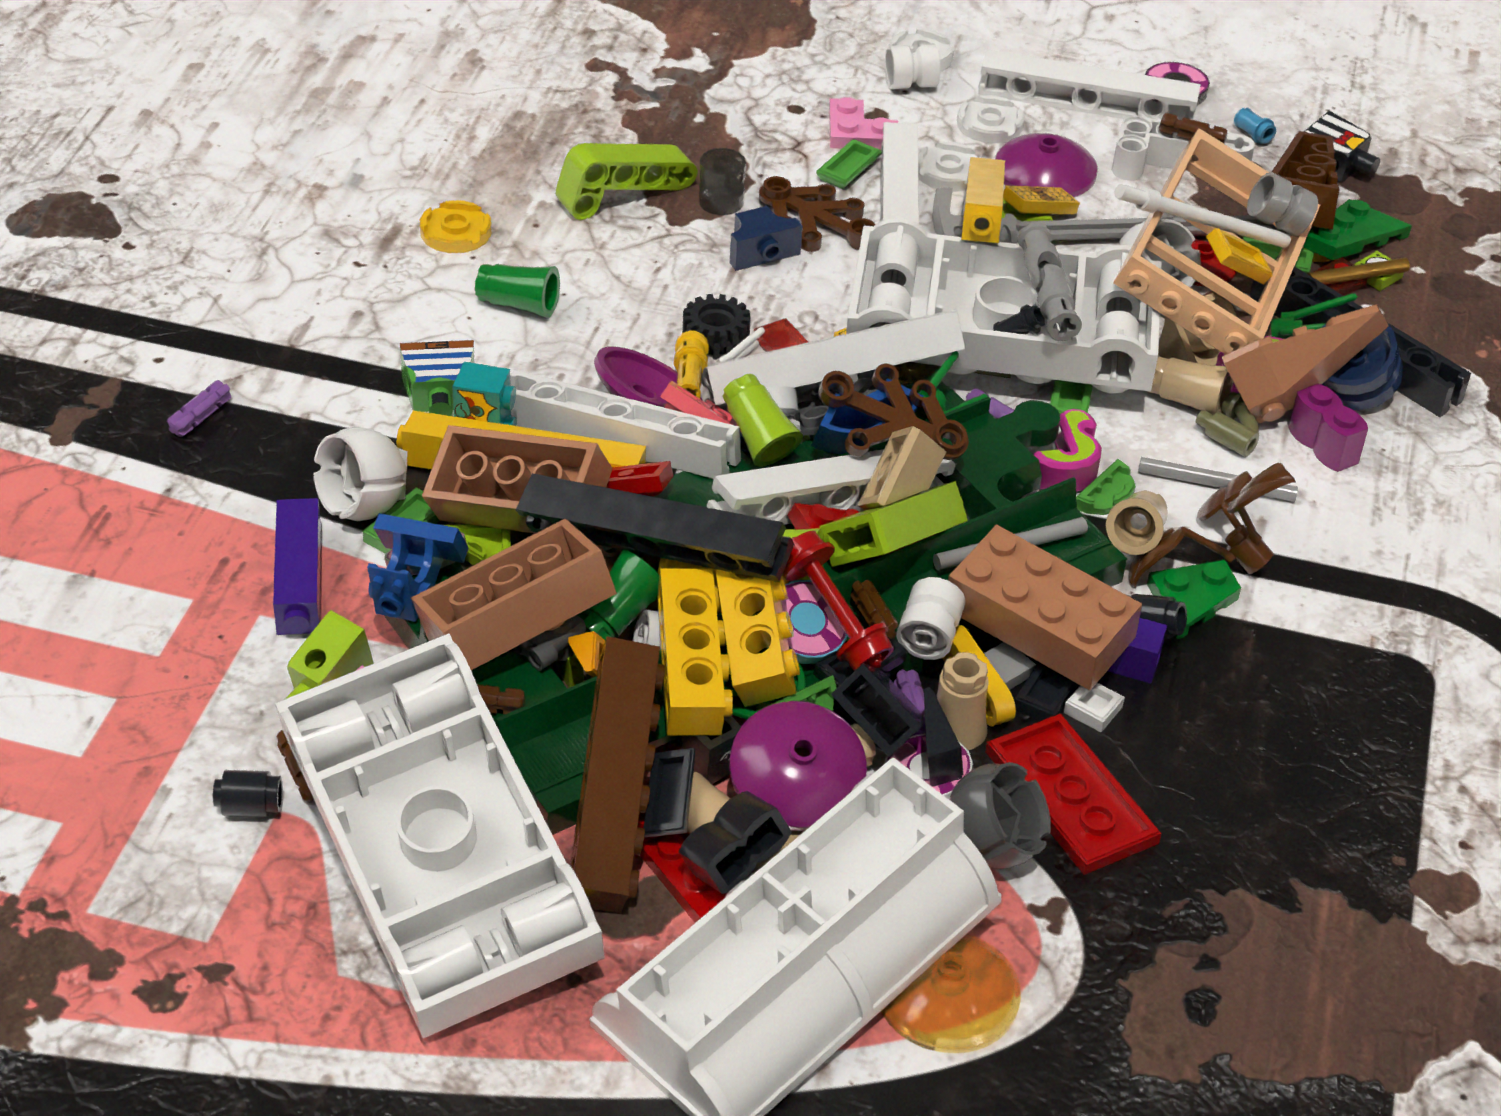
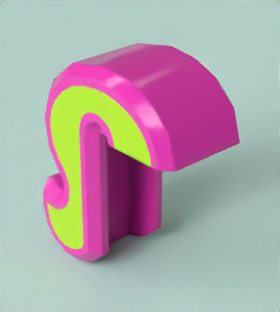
[1033,409,1102,492]

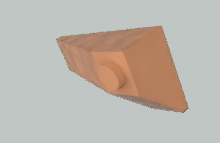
[1222,304,1389,424]

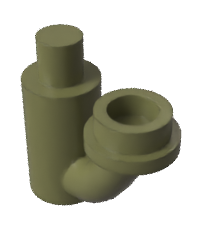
[1195,391,1259,457]

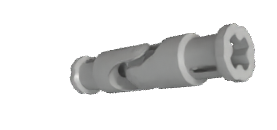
[1018,222,1082,341]

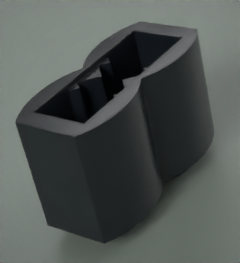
[679,791,792,894]

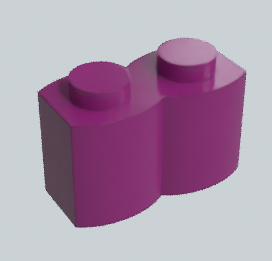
[1289,384,1368,472]

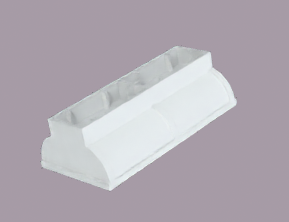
[589,757,1002,1116]

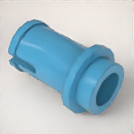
[1234,107,1276,144]

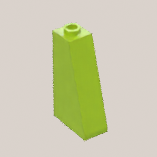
[819,481,968,567]

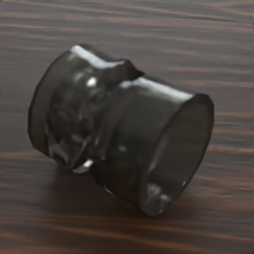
[698,148,746,215]

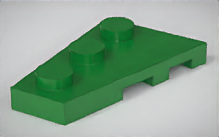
[1303,199,1412,260]

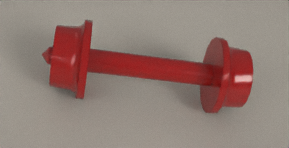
[783,530,894,671]

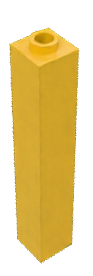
[961,157,1005,243]
[396,410,646,469]

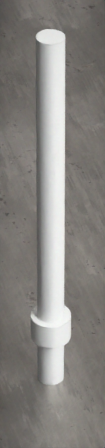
[1114,184,1291,248]

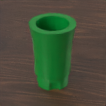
[475,264,560,318]
[578,550,660,640]

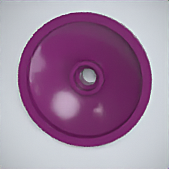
[995,133,1098,198]
[594,346,702,408]
[729,701,867,831]

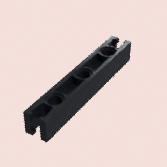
[1250,257,1471,417]
[516,473,795,582]

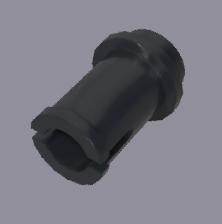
[993,305,1045,335]

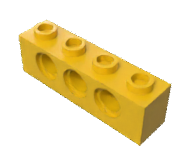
[657,568,733,735]
[715,569,800,707]

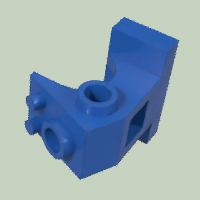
[367,513,469,622]

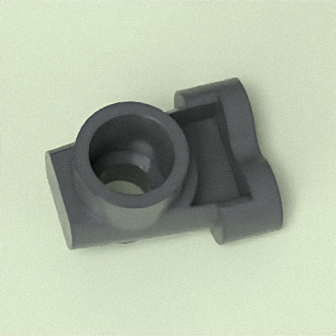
[513,615,586,671]

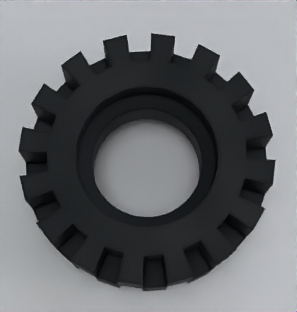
[682,294,751,360]

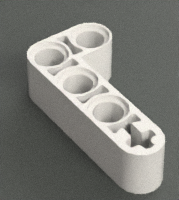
[1112,116,1255,181]

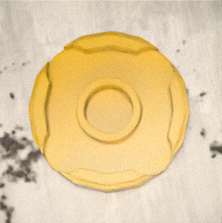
[420,200,491,253]

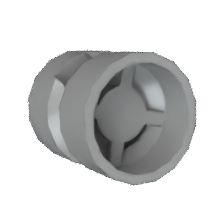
[1247,172,1318,237]

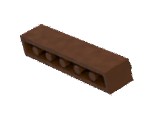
[570,636,665,914]

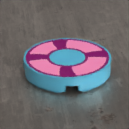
[781,580,848,664]

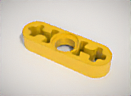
[942,625,1016,726]

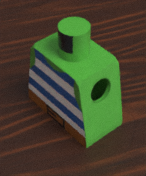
[400,340,475,416]

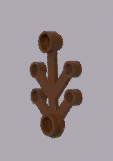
[759,176,876,252]
[819,363,969,460]

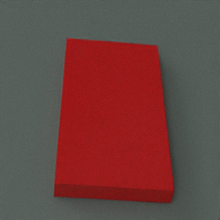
[985,713,1162,875]

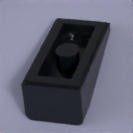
[924,687,964,787]

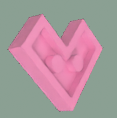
[829,97,898,150]

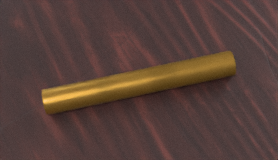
[1307,257,1410,285]

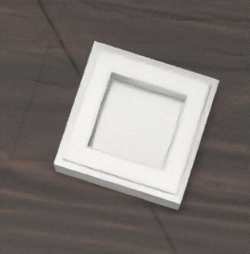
[1064,683,1125,732]

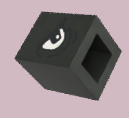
[681,716,741,784]

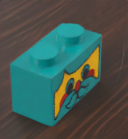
[453,361,517,426]

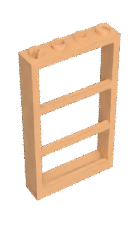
[1113,128,1320,355]

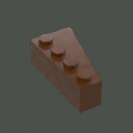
[1271,131,1339,230]

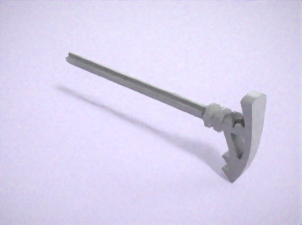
[932,188,1282,244]

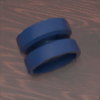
[1322,324,1403,411]

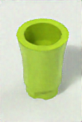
[722,374,803,467]

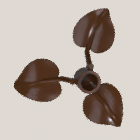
[1129,463,1296,589]

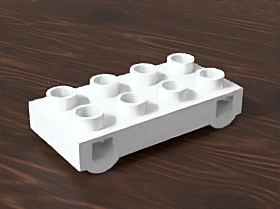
[846,218,1161,393]
[275,634,605,1038]

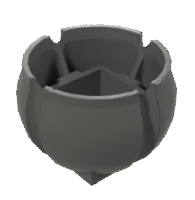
[950,762,1051,869]

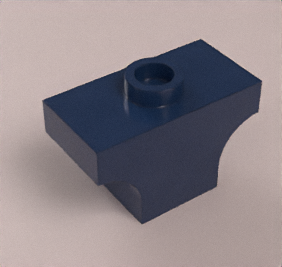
[729,206,803,271]

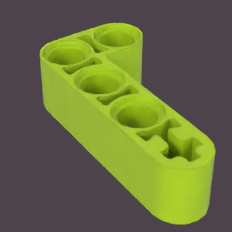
[555,143,698,220]

